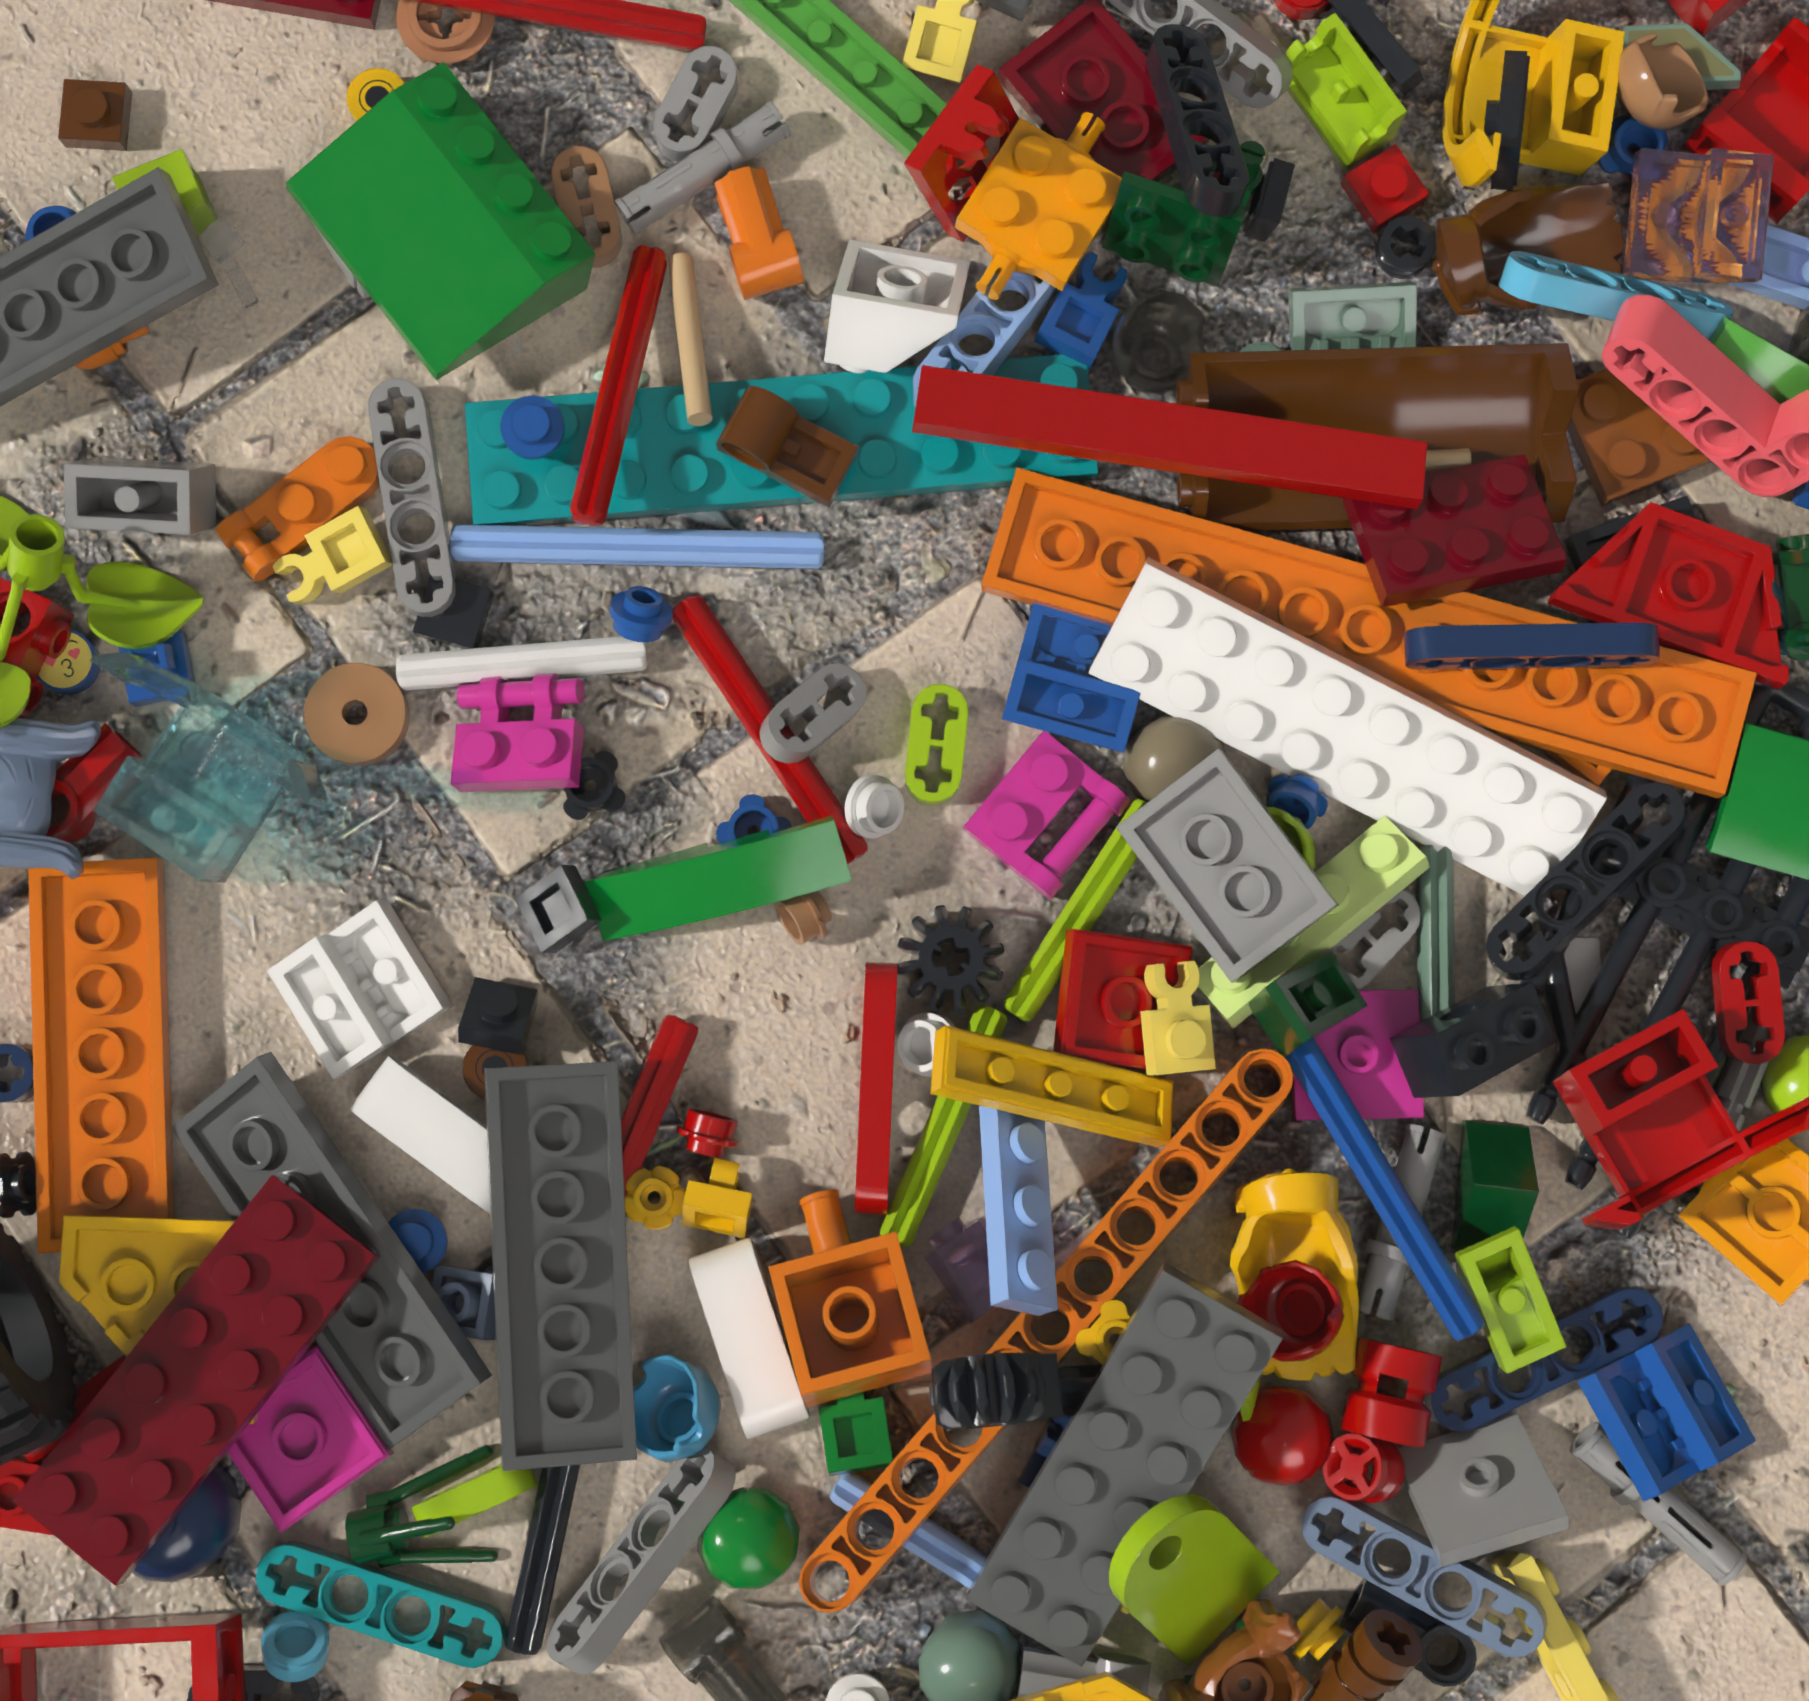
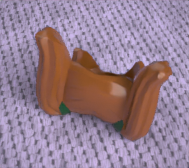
[1158,1599,1309,1701]

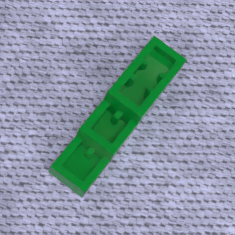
[584,815,852,941]

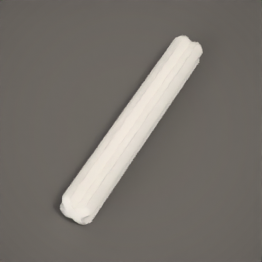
[396,636,648,691]

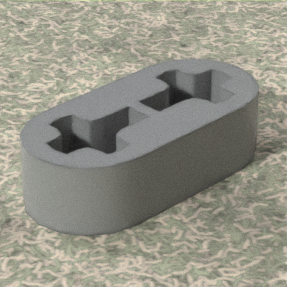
[653,46,738,162]
[759,663,867,763]
[1321,890,1421,989]

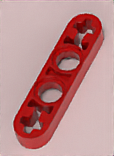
[855,962,898,1215]

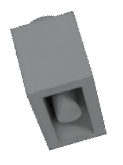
[64,457,216,535]

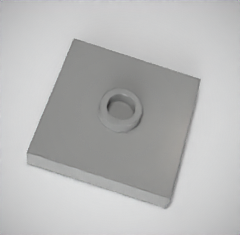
[1398,1413,1569,1567]

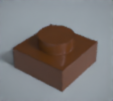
[58,79,132,151]

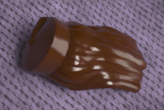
[1432,182,1624,315]

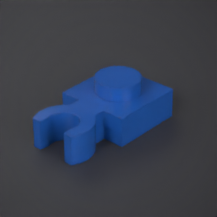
[1034,252,1127,369]

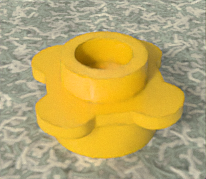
[1076,1300,1131,1365]

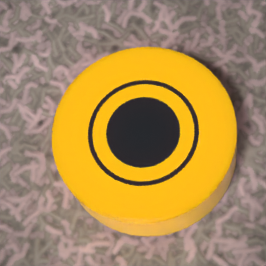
[346,68,405,122]

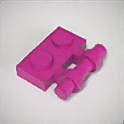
[450,673,585,792]

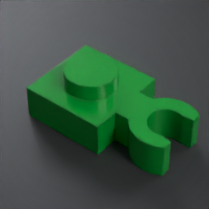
[818,1392,893,1477]

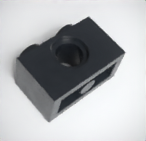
[1389,982,1557,1098]

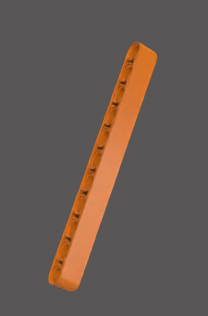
[799,1048,1293,1613]

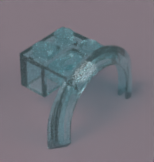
[90,652,328,883]

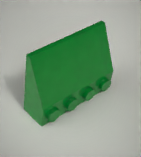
[286,62,596,380]

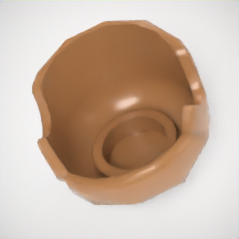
[1617,33,1709,130]

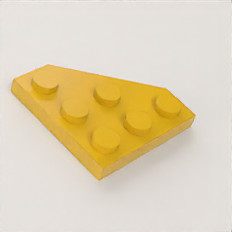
[59,1215,258,1424]

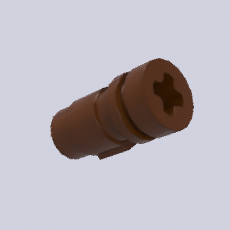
[1304,1609,1423,1701]

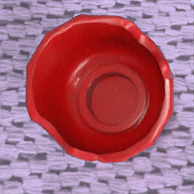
[1237,1260,1344,1362]
[1231,1386,1335,1486]

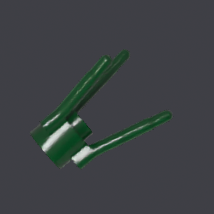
[345,1445,498,1568]

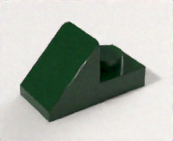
[1249,951,1368,1057]

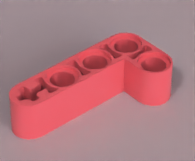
[1601,295,1809,497]

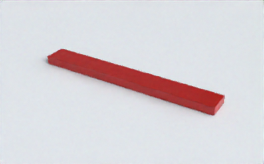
[912,365,1428,509]

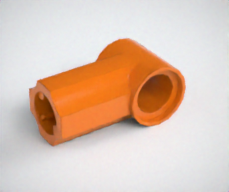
[714,166,804,300]

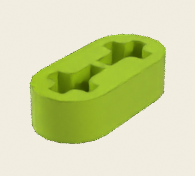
[905,684,968,806]
[411,1464,538,1538]

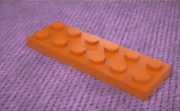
[28,857,175,1254]

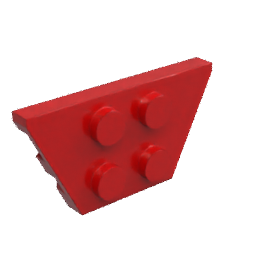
[1547,502,1789,689]

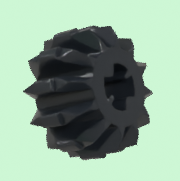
[897,905,1005,1014]

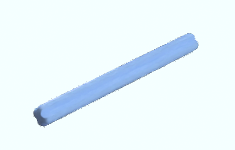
[449,525,825,569]

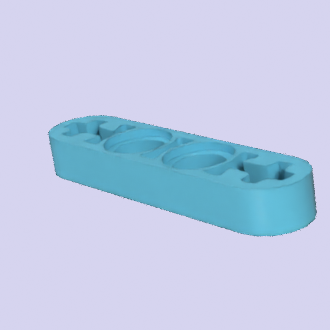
[1498,251,1734,340]

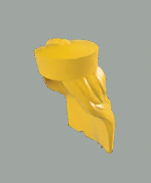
[1230,1168,1359,1381]

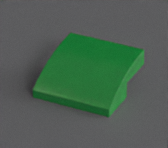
[1705,721,1809,880]

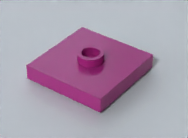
[1291,989,1424,1121]
[227,1346,394,1533]

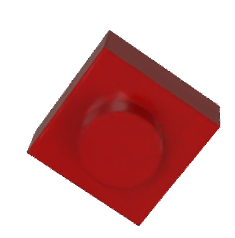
[1340,144,1429,234]

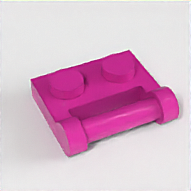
[963,731,1132,900]

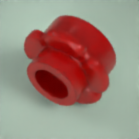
[676,1108,739,1158]

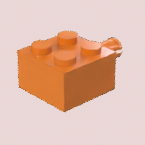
[768,1189,932,1408]

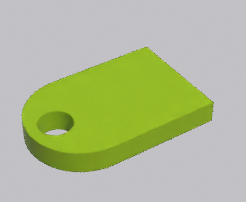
[1109,1494,1280,1667]

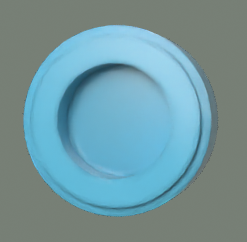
[261,1610,329,1682]

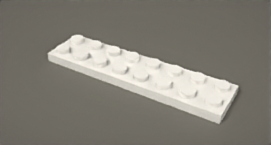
[1088,557,1607,896]

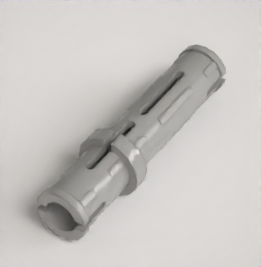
[614,101,791,235]
[1358,1124,1447,1322]
[1569,1422,1747,1586]

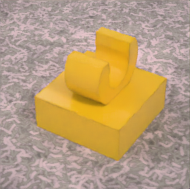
[682,1158,752,1239]

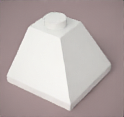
[824,239,970,373]

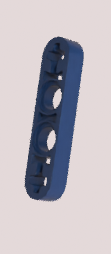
[1404,622,1660,670]
[1424,1287,1663,1432]

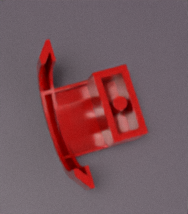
[1553,1009,1809,1230]

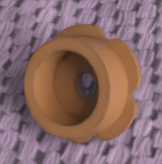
[775,891,832,945]

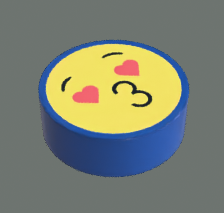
[37,630,101,695]

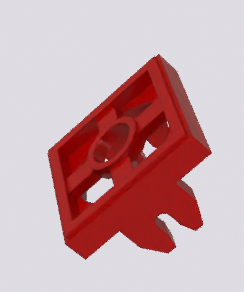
[904,64,1019,243]

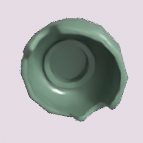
[918,1610,1020,1701]

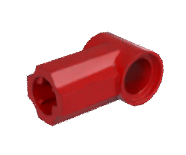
[46,723,149,843]

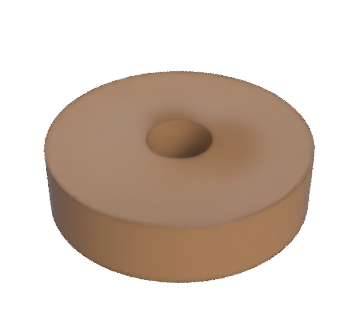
[304,663,410,767]

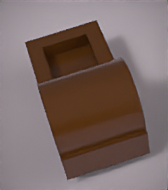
[716,386,859,508]

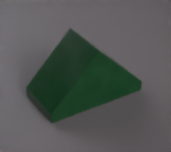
[1451,1120,1539,1249]

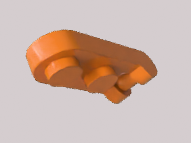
[215,436,380,582]

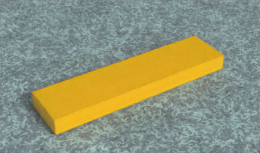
[930,1025,1174,1148]

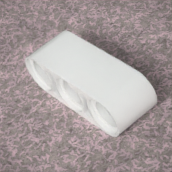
[349,1055,490,1213]
[689,1237,810,1440]

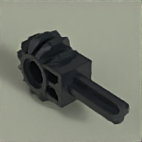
[929,1352,1102,1429]

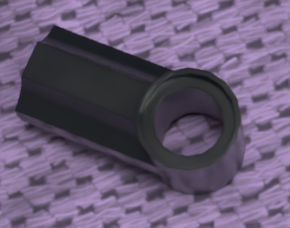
[1340,1578,1477,1687]

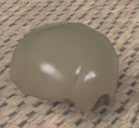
[1123,716,1227,802]

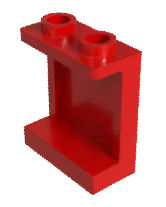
[1683,18,1809,224]

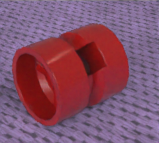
[1340,1337,1443,1448]

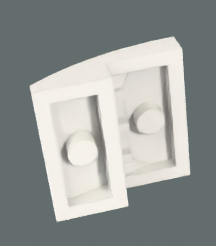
[267,899,453,1079]

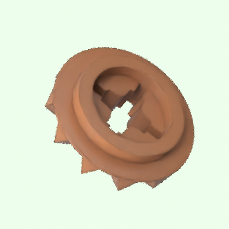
[396,0,497,68]

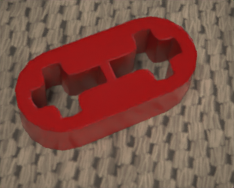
[1711,941,1785,1065]

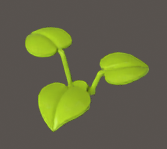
[0,496,204,729]

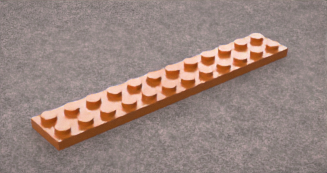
[981,467,1757,799]

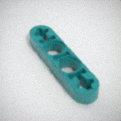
[255,1541,507,1668]

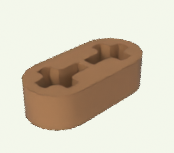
[551,146,622,268]

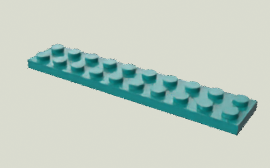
[464,354,1098,526]

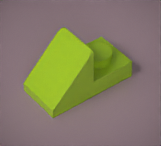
[1455,1226,1566,1374]

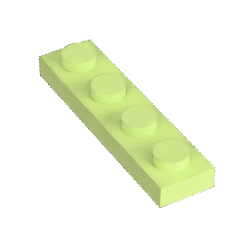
[1197,815,1430,1029]

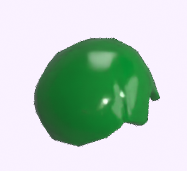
[697,1487,800,1590]

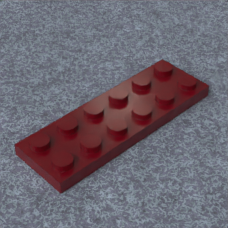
[12,1174,380,1585]

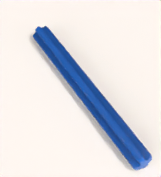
[1285,1039,1485,1341]

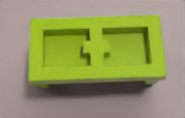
[1285,12,1407,170]

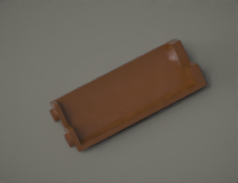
[1176,343,1579,531]

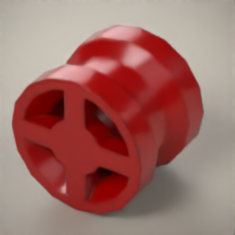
[1323,1434,1405,1504]

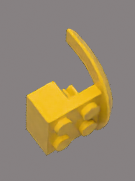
[1442,0,1625,188]

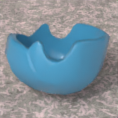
[634,1354,721,1463]

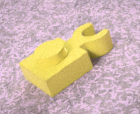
[902,0,979,85]
[272,506,392,604]
[1140,961,1216,1075]

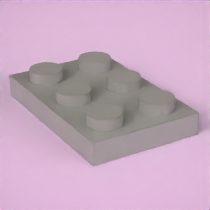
[1116,748,1339,983]

